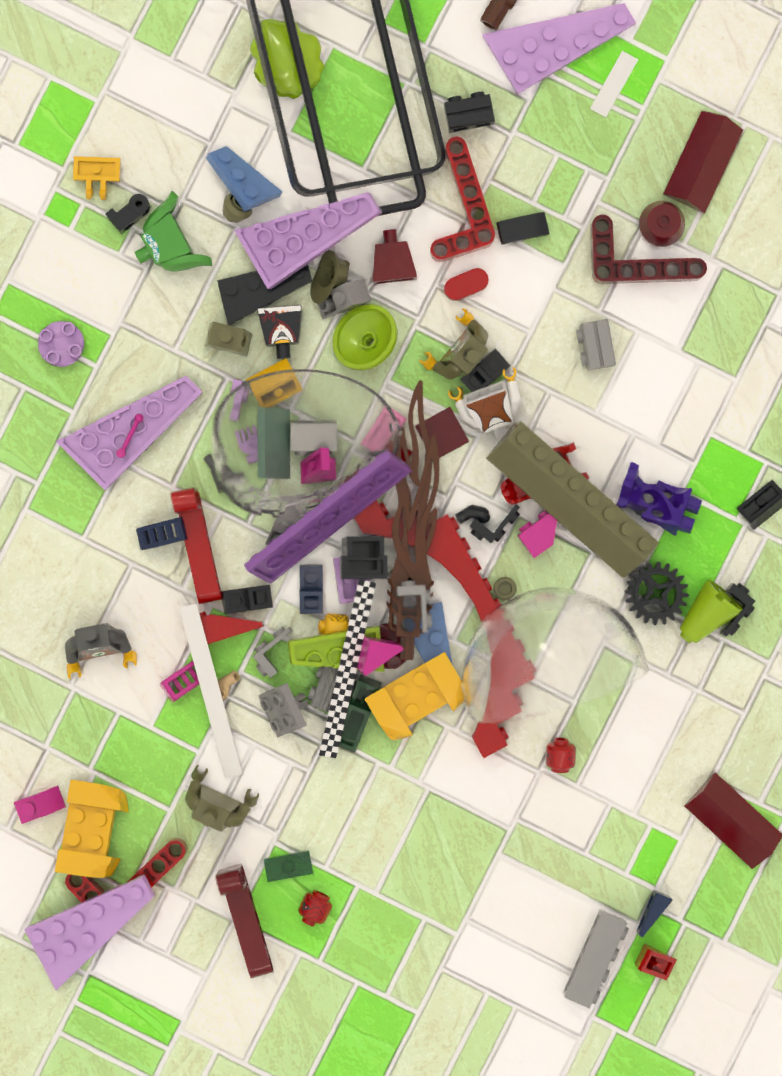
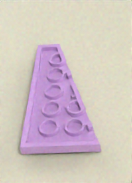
[482,3,636,95]

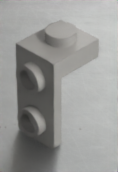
[397,581,432,633]
[253,627,292,678]

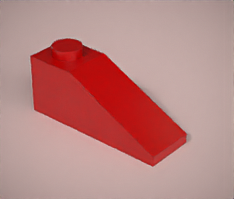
[199,611,264,644]

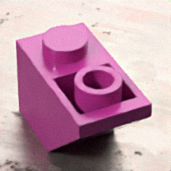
[517,511,557,558]

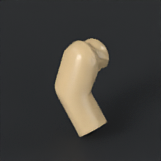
[218,671,240,701]

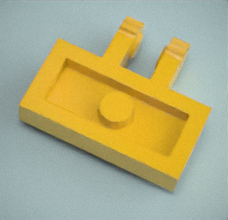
[73,156,121,200]

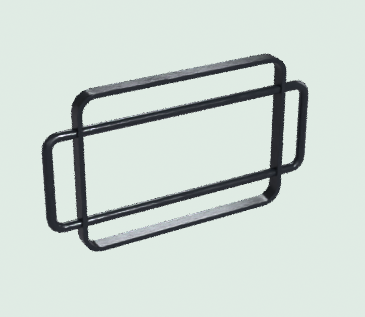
[246,0,446,216]

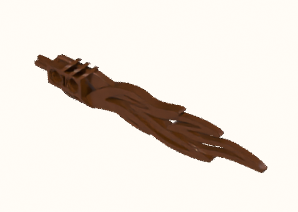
[386,380,439,660]

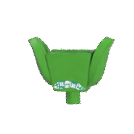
[134,191,212,272]

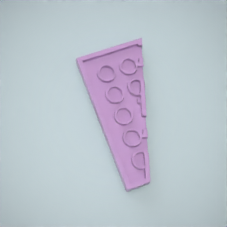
[234,192,382,289]
[56,376,203,490]
[24,874,155,990]

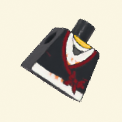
[257,305,302,359]

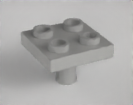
[258,683,309,737]

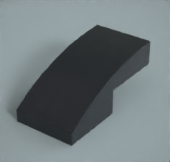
[496,212,550,245]
[460,348,511,392]
[221,585,273,614]

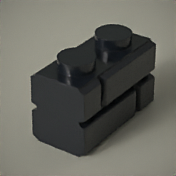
[444,92,495,133]

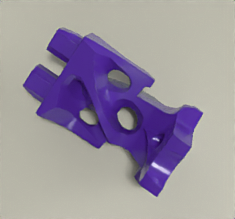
[616,462,702,536]

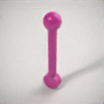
[116,414,144,458]

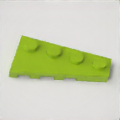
[287,625,384,672]

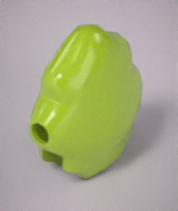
[250,19,324,99]

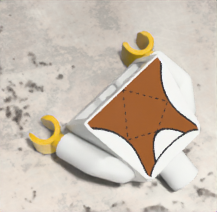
[448,367,520,439]

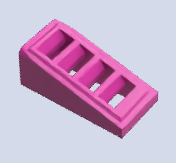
[160,661,200,703]

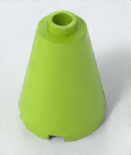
[680,579,743,643]

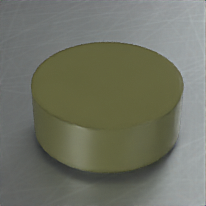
[493,577,517,600]

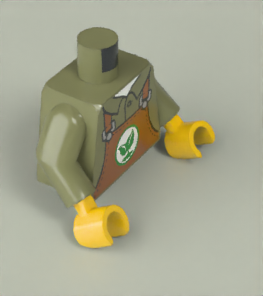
[419,308,488,380]

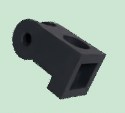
[105,194,150,235]

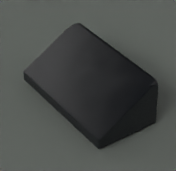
[736,480,782,530]

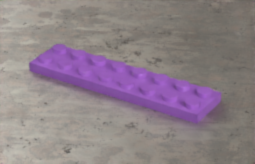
[244,450,412,584]

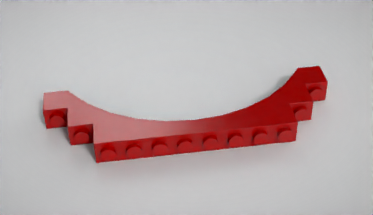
[354,500,536,758]

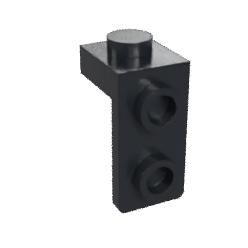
[469,504,520,544]
[720,583,755,637]

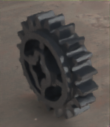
[624,561,689,625]

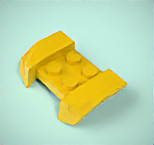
[365,652,468,741]
[54,780,129,878]

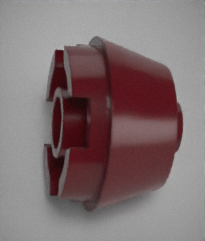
[639,201,685,247]

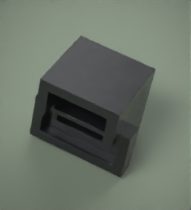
[340,536,388,579]

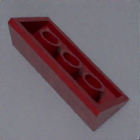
[663,111,743,214]
[684,772,782,869]

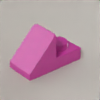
[300,447,336,484]
[14,786,66,824]

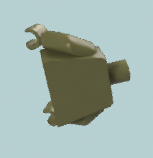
[185,765,259,832]

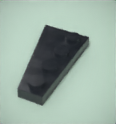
[217,264,312,325]

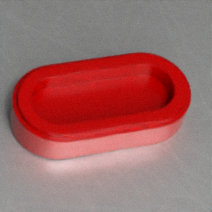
[444,268,489,301]

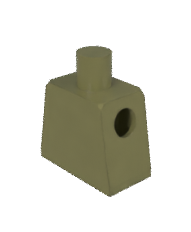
[204,322,252,356]

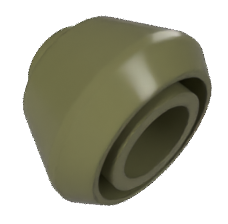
[222,193,253,223]

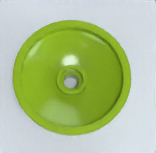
[333,304,398,371]

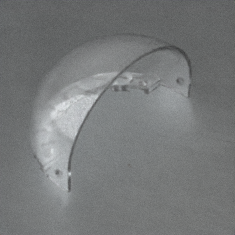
[212,369,402,518]
[461,587,649,723]

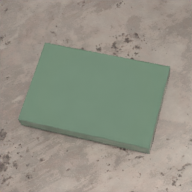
[257,407,290,479]

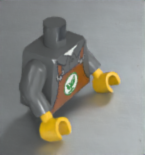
[65,623,137,679]

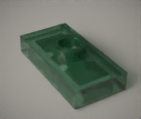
[264,850,313,882]

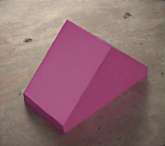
[357,636,404,676]

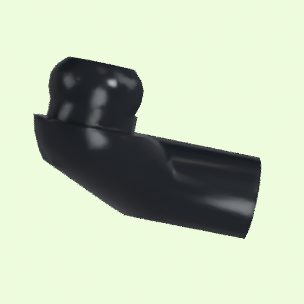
[455,504,491,524]

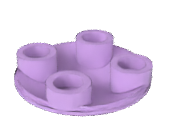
[38,321,84,367]

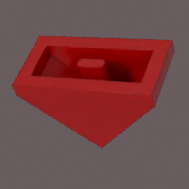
[635,943,677,980]

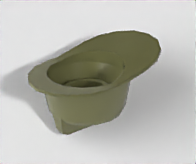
[310,250,350,304]

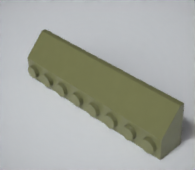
[486,422,659,578]

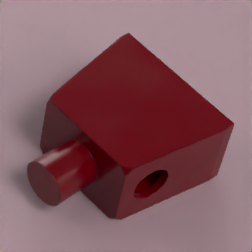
[373,229,417,285]

